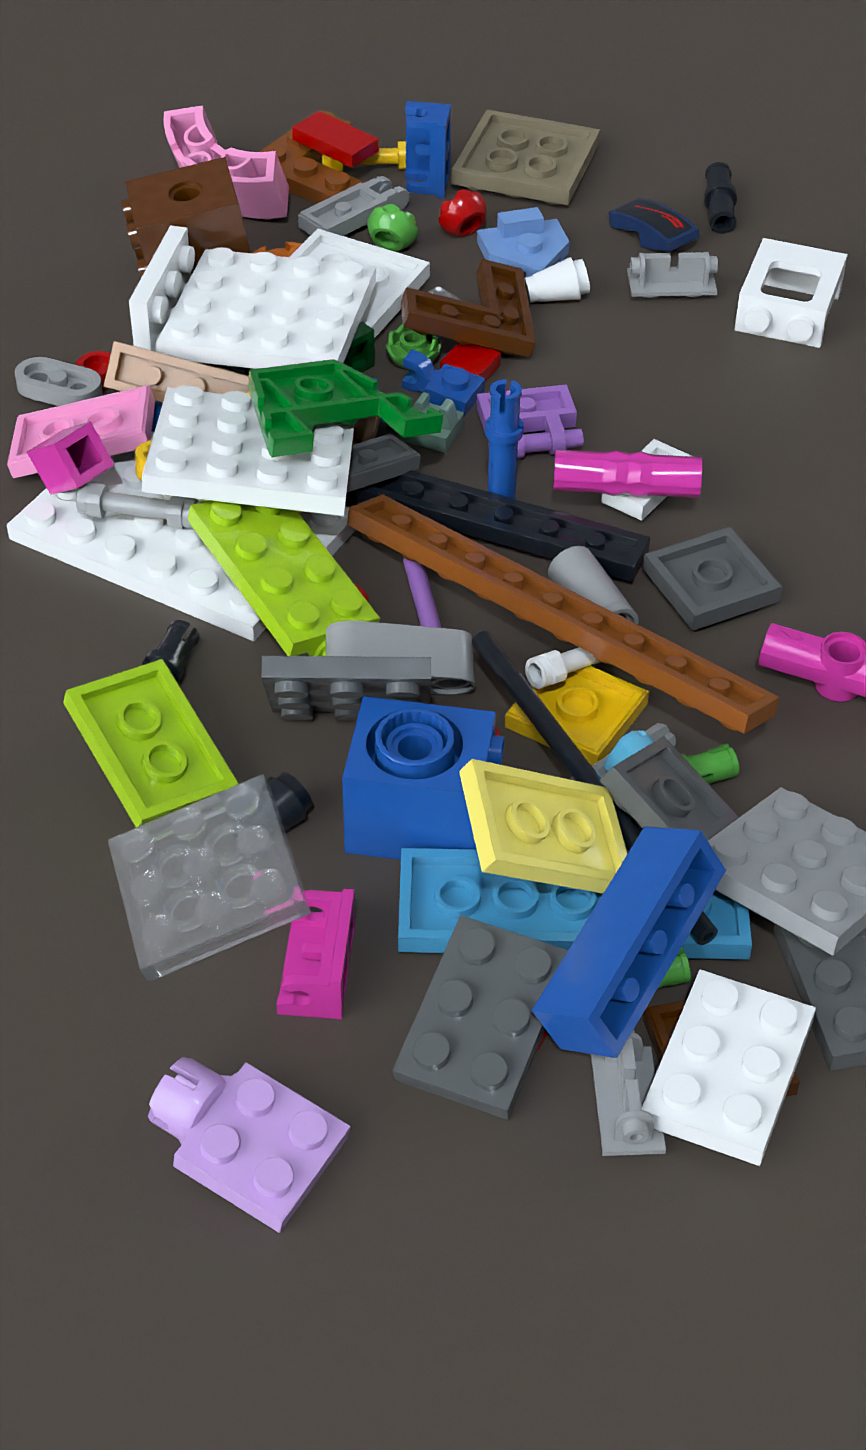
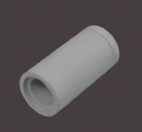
[548,546,639,625]

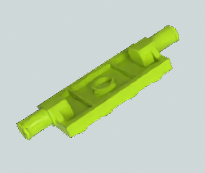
[187,499,380,656]

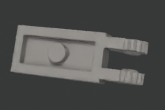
[298,175,410,236]

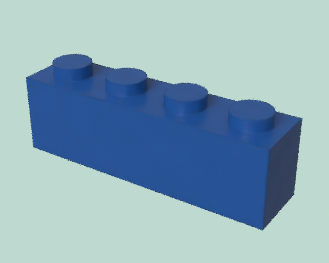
[531,826,726,1058]

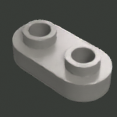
[15,357,103,406]

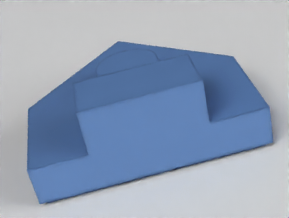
[477,207,569,277]

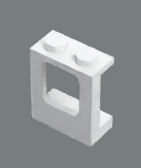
[735,238,848,348]

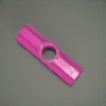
[758,623,866,702]

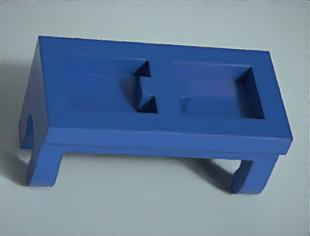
[405,101,451,198]

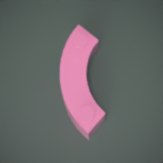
[164,105,289,220]

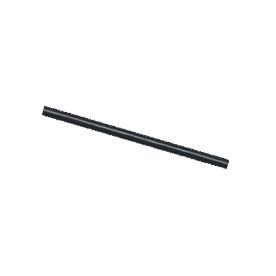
[472,631,718,945]

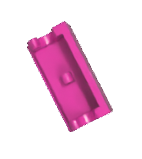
[276,889,355,1019]

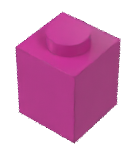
[27,421,115,495]

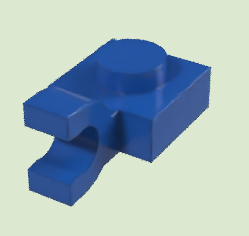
[401,350,485,417]

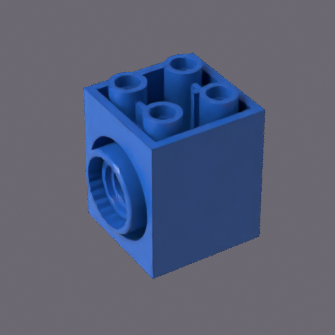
[342,696,505,860]

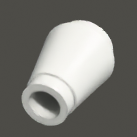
[524,257,590,303]

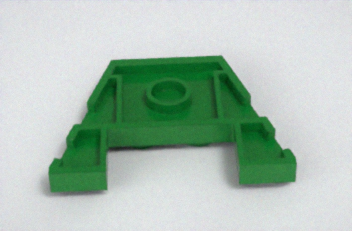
[248,359,443,458]

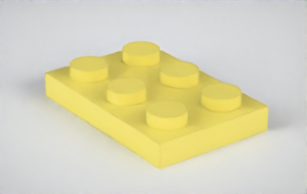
[459,759,627,893]

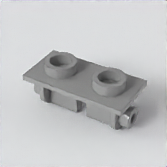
[627,252,718,298]
[590,1030,666,1156]

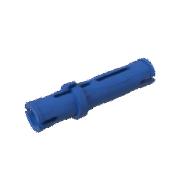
[485,379,524,500]

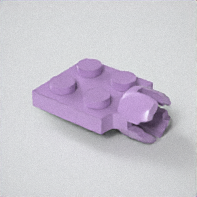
[148,1057,351,1233]

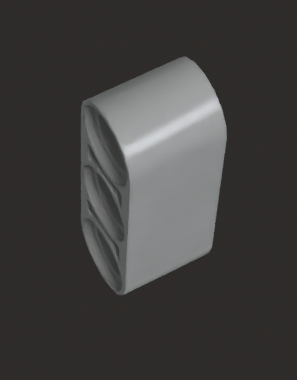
[326,621,475,695]

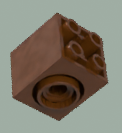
[121,157,251,278]

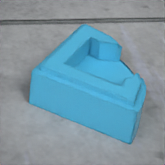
[603,730,655,771]

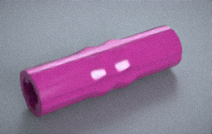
[553,450,702,498]

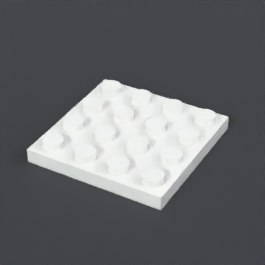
[156,247,376,369]
[141,385,354,516]

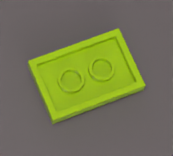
[63,659,239,832]

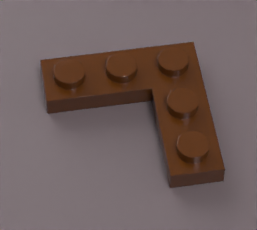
[401,259,536,357]

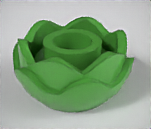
[367,204,419,252]
[385,324,441,371]

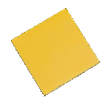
[505,653,649,765]

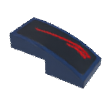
[608,198,700,252]

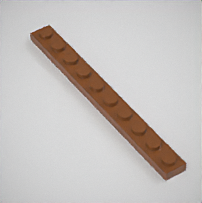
[347,494,780,734]

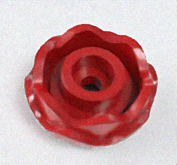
[438,189,487,237]

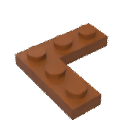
[259,110,365,204]

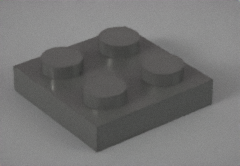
[643,527,782,630]
[600,736,739,841]

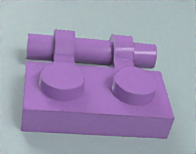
[476,384,584,459]

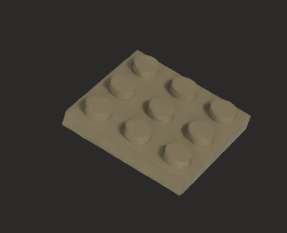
[451,110,601,205]

